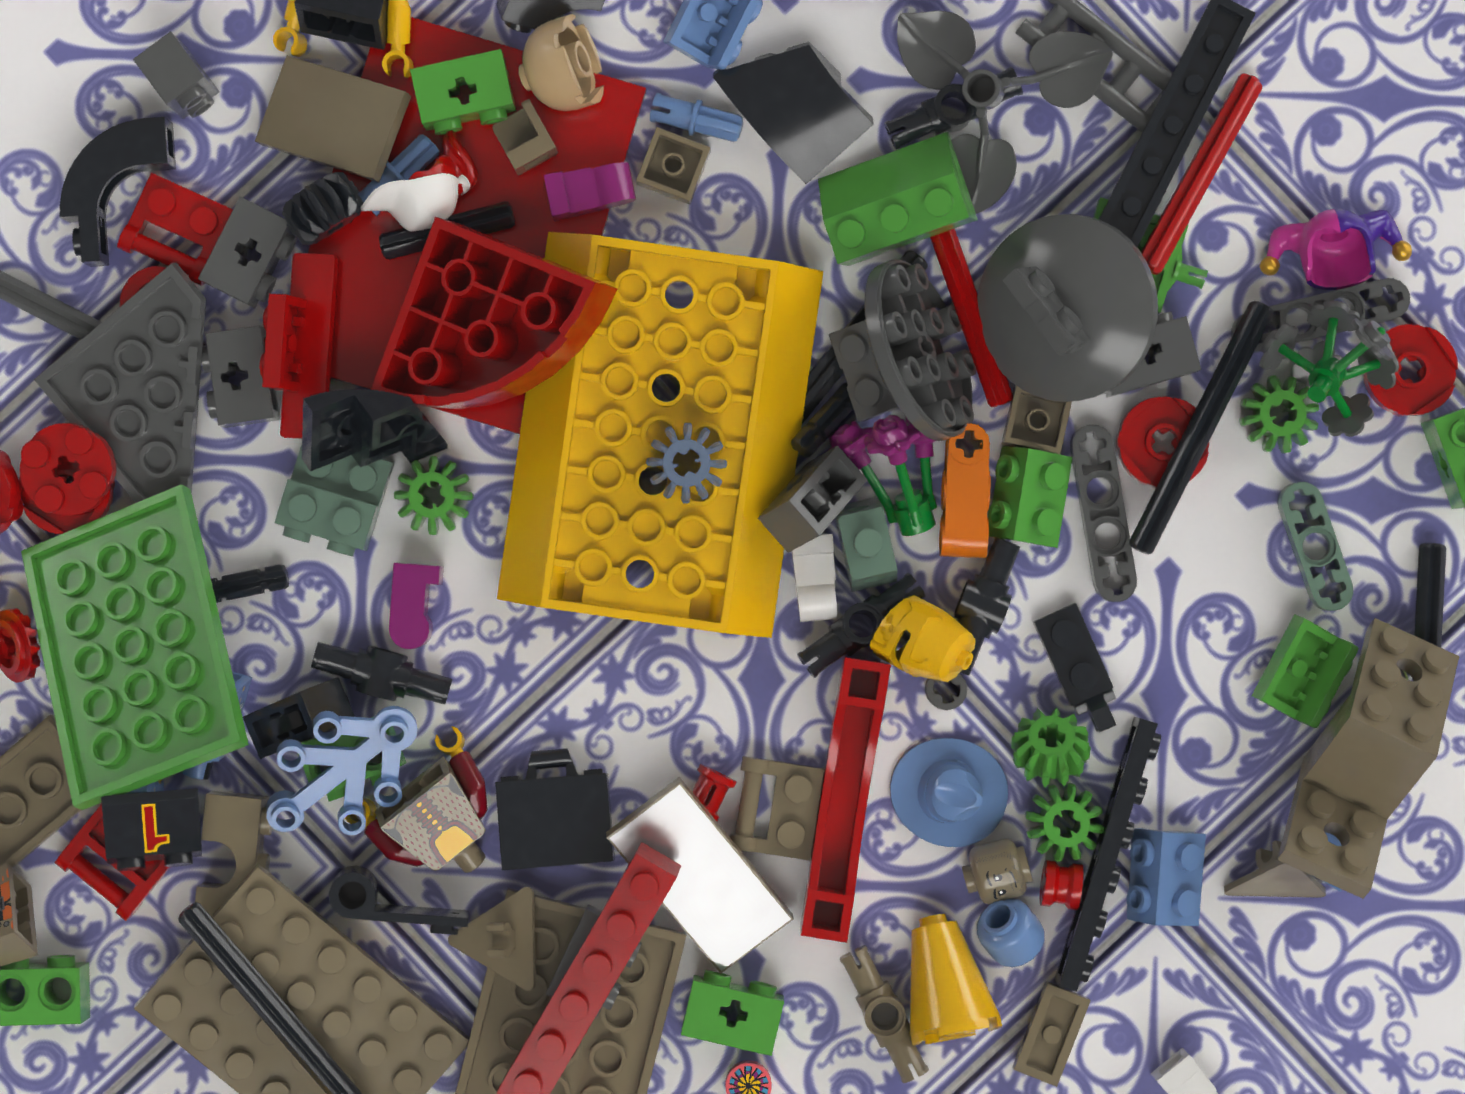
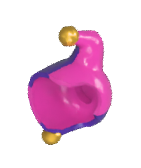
[1259,209,1412,290]

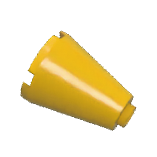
[910,914,1002,1046]

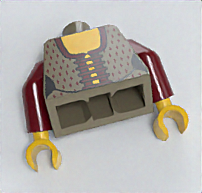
[345,726,488,873]

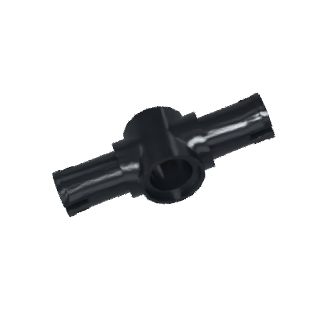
[884,67,1023,149]
[953,537,1020,676]
[797,573,926,678]
[311,642,452,705]

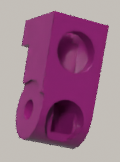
[544,162,636,222]
[389,563,444,649]

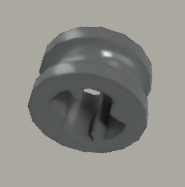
[925,673,968,710]

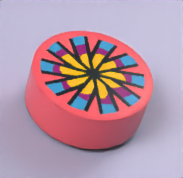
[725,1060,772,1094]

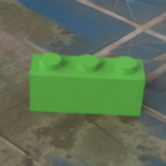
[818,132,978,266]

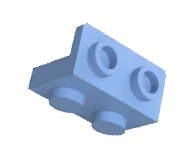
[663,0,763,70]
[1127,828,1206,926]

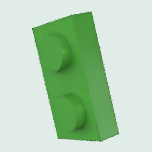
[988,446,1073,548]
[1252,614,1359,728]

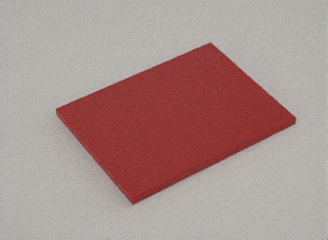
[308,17,647,434]

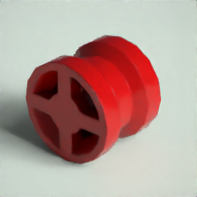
[1039,860,1084,910]

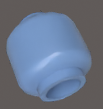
[977,898,1045,968]

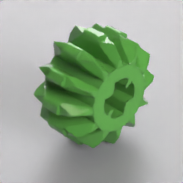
[1239,375,1319,454]
[394,456,474,535]
[1011,707,1091,788]
[1025,783,1104,862]

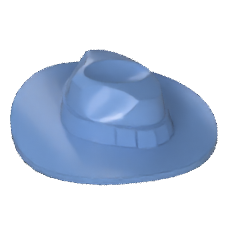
[890,738,1008,847]

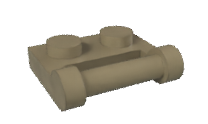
[730,756,825,861]

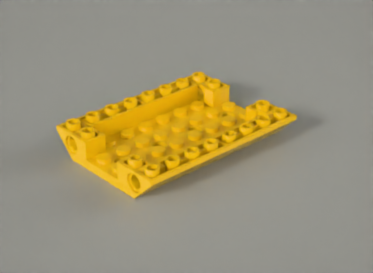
[497,232,824,638]

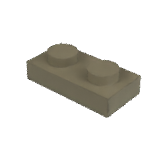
[1012,981,1091,1087]

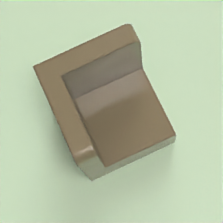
[493,99,558,176]

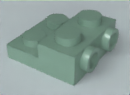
[274,444,394,557]

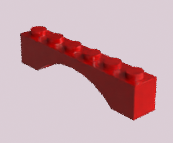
[800,656,891,943]
[496,842,682,1094]

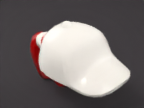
[361,130,478,232]

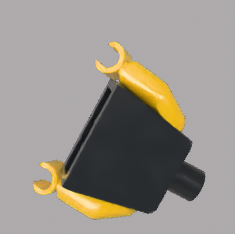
[273,0,414,78]

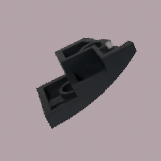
[713,42,874,184]
[302,389,448,471]

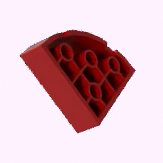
[371,217,618,409]

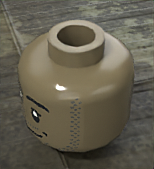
[962,838,1033,905]

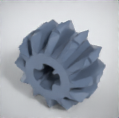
[646,423,727,503]

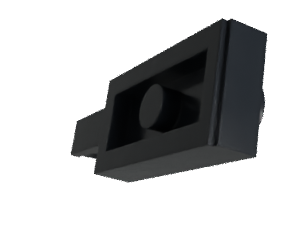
[1033,603,1116,733]

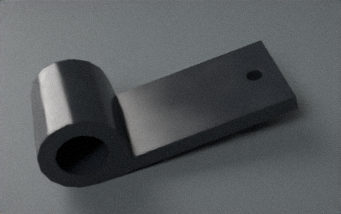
[329,865,469,935]

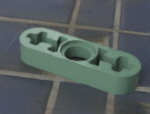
[1277,482,1353,611]

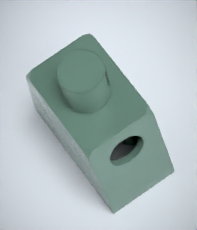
[835,497,898,592]

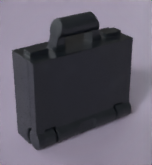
[495,748,615,870]

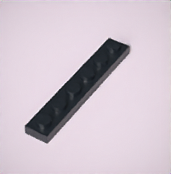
[1099,0,1256,247]
[1054,717,1161,992]

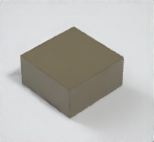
[636,127,711,205]
[1002,386,1072,454]

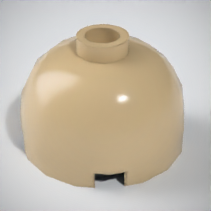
[519,14,604,111]

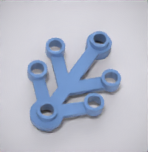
[266,706,417,835]

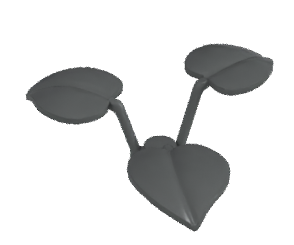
[897,10,1113,214]

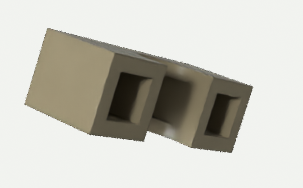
[195,791,273,917]

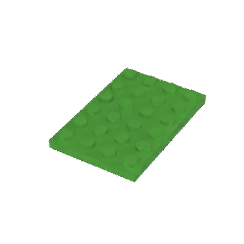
[21,484,249,810]

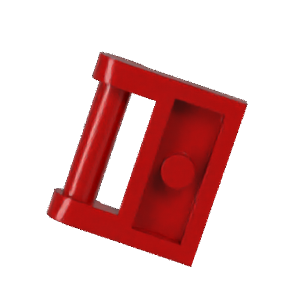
[117,173,233,286]
[55,803,171,921]

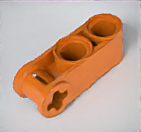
[939,423,991,558]

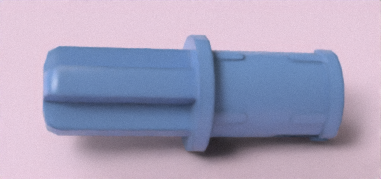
[650,93,743,142]
[359,134,440,216]

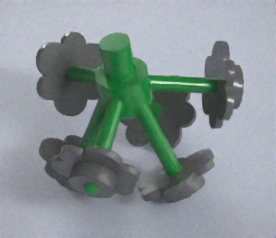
[1259,301,1399,437]

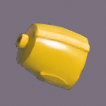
[869,595,975,682]

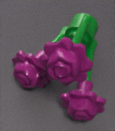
[828,415,937,536]

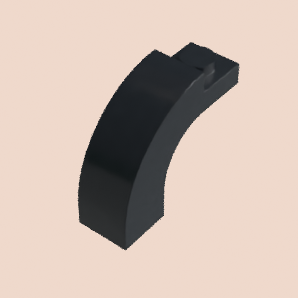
[60,117,176,267]

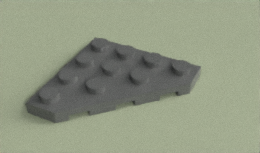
[34,262,206,503]

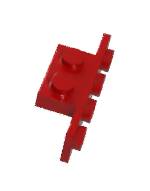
[259,253,339,439]

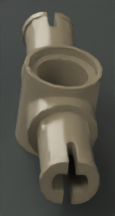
[839,945,929,1083]

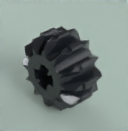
[282,172,364,245]

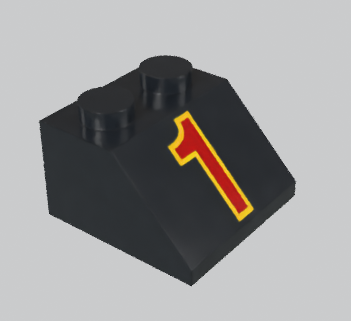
[101,788,202,871]

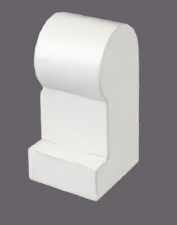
[791,534,837,622]
[1150,1048,1218,1094]

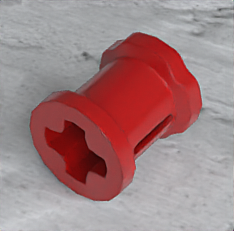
[692,764,737,822]

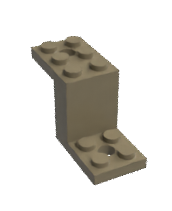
[1277,618,1459,899]

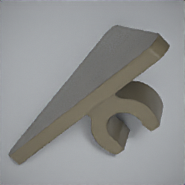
[1224,840,1326,898]
[448,887,536,991]

